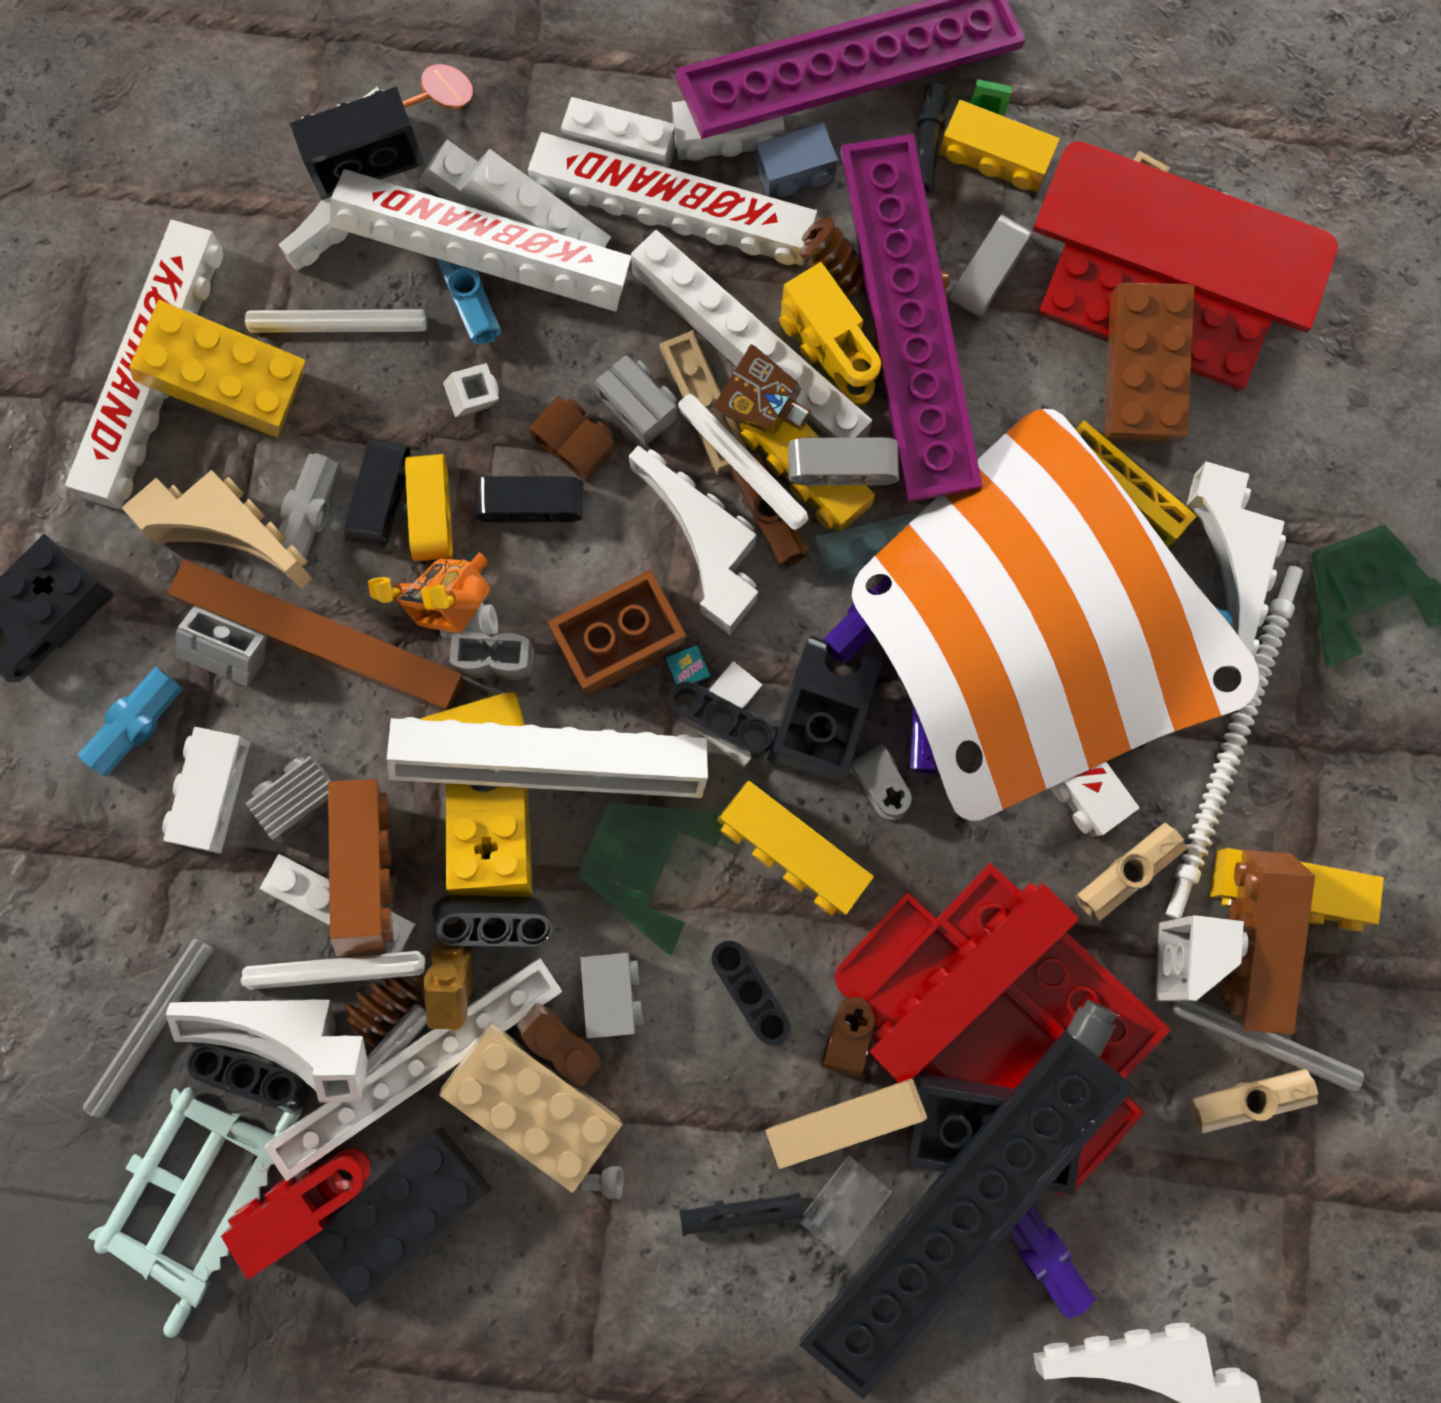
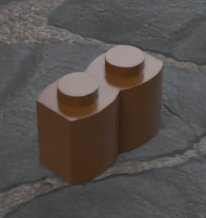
[529,396,615,482]
[517,1003,602,1086]

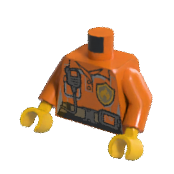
[368,549,490,633]

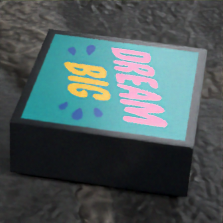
[663,643,713,686]

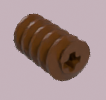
[799,217,866,297]
[344,974,424,1047]

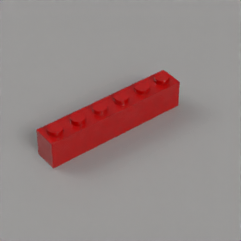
[869,881,1079,1083]

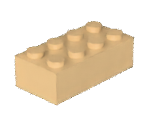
[440,1022,622,1193]

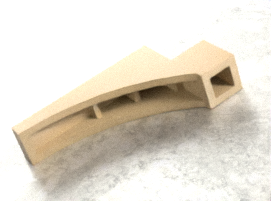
[121,470,313,589]

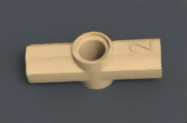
[1075,822,1187,922]
[1189,1069,1318,1134]

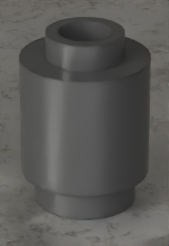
[1067,999,1117,1057]

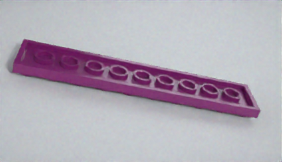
[675,0,1026,139]
[840,134,982,502]

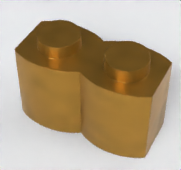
[424,940,474,1030]

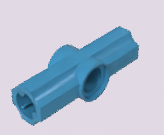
[436,258,502,345]
[78,666,184,777]

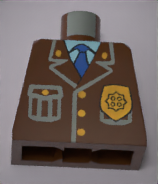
[713,344,811,435]

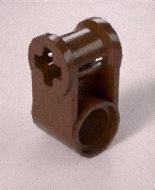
[821,996,875,1079]

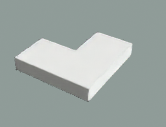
[695,661,766,769]

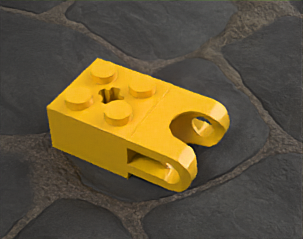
[779,262,881,408]
[446,783,532,897]

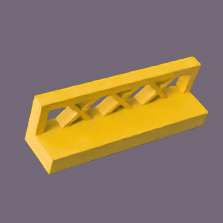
[1075,420,1197,548]

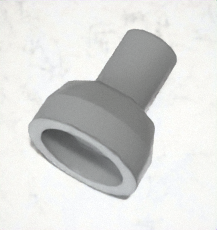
[581,1166,624,1200]

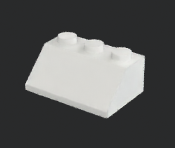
[1154,915,1248,1002]

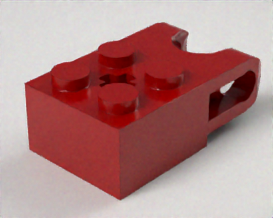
[220,1146,371,1280]

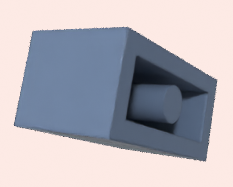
[755,123,838,198]

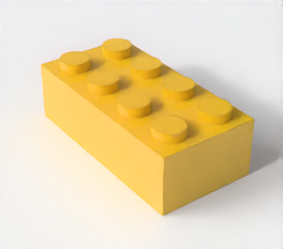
[129,299,306,438]

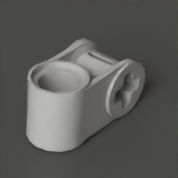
[849,744,912,821]

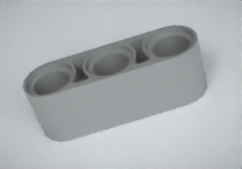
[949,214,1033,318]
[788,438,899,486]

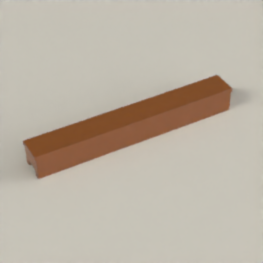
[167,560,466,712]

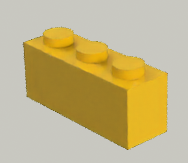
[939,100,1060,193]

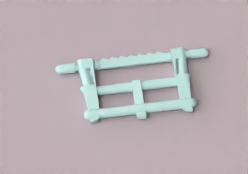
[88,1087,303,1338]

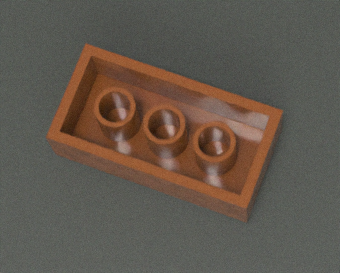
[1104,283,1194,442]
[328,779,394,958]
[1220,850,1315,1034]

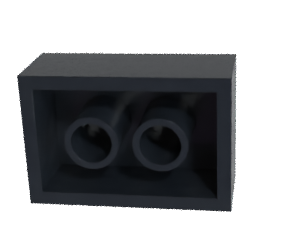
[289,86,425,200]

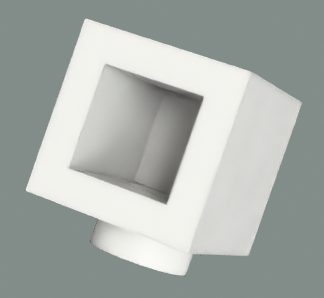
[443,363,499,418]

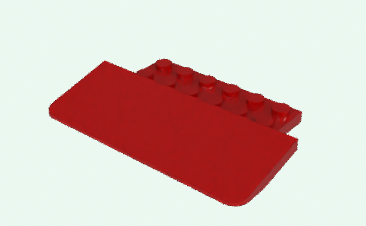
[1032,141,1338,391]
[835,862,1171,1194]

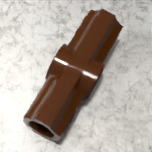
[731,456,809,568]

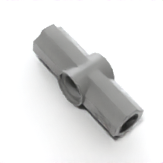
[279,453,342,559]

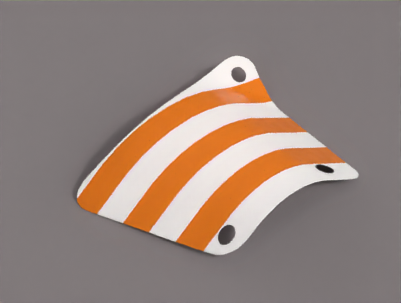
[852,409,1260,821]

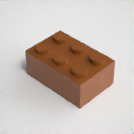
[548,570,687,698]

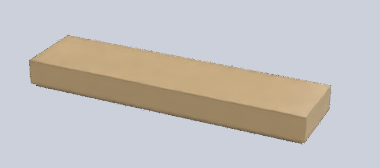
[659,331,748,475]
[765,1079,927,1169]

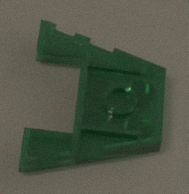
[1312,524,1441,668]
[577,803,723,955]

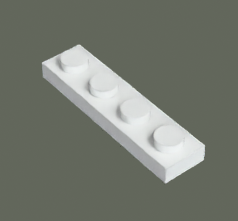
[259,854,418,954]

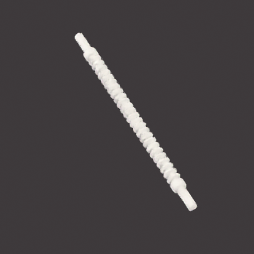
[1165,566,1303,919]

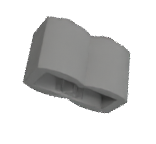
[449,631,534,680]

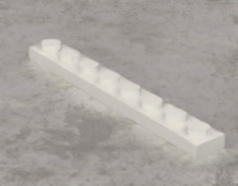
[263,957,562,1181]

